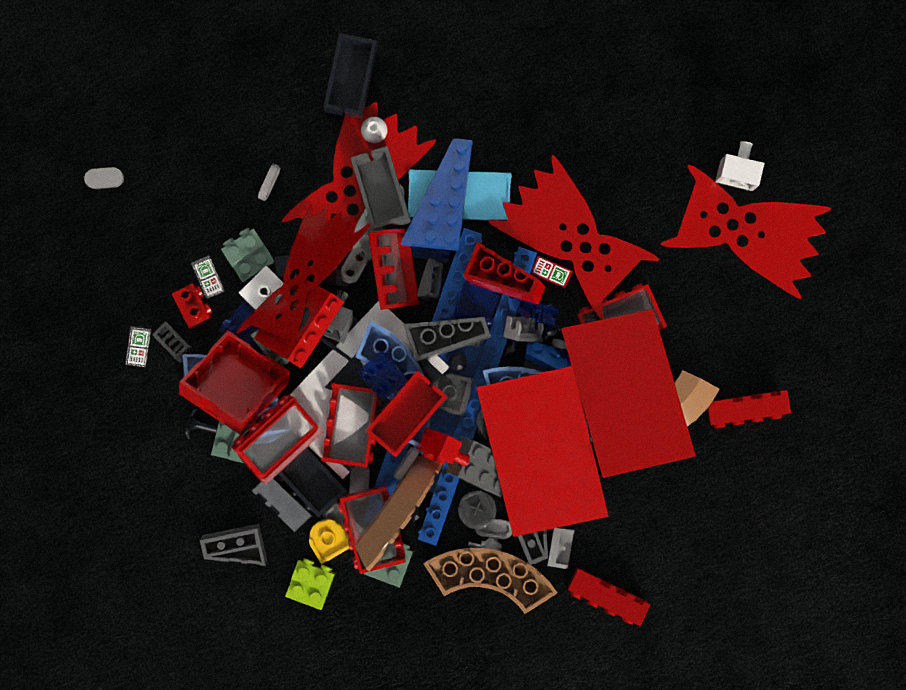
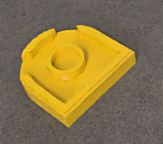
[309,518,350,565]

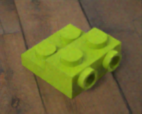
[285,558,335,610]

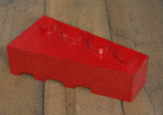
[463,241,545,305]
[706,390,791,429]
[567,567,650,626]

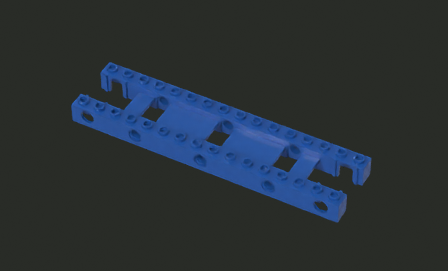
[363,228,537,546]

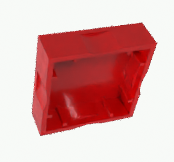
[179,331,290,435]

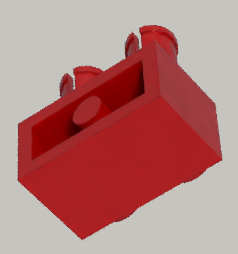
[172,283,213,329]
[417,428,470,466]

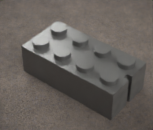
[351,146,411,232]

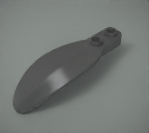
[340,185,404,283]

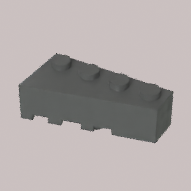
[403,317,492,362]

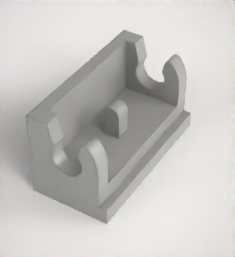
[503,316,543,342]
[547,527,574,569]

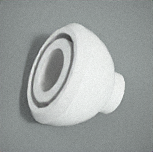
[361,117,387,143]

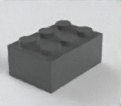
[446,436,503,497]

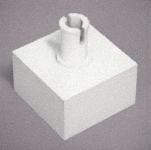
[716,141,764,191]
[239,266,283,310]

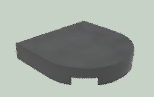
[433,373,474,417]

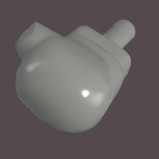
[468,538,502,551]

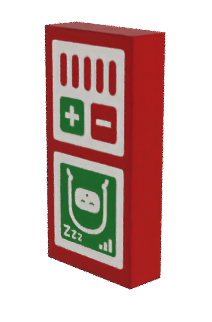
[530,256,573,289]

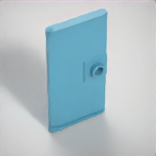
[408,169,512,221]

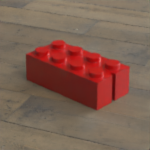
[365,371,448,457]

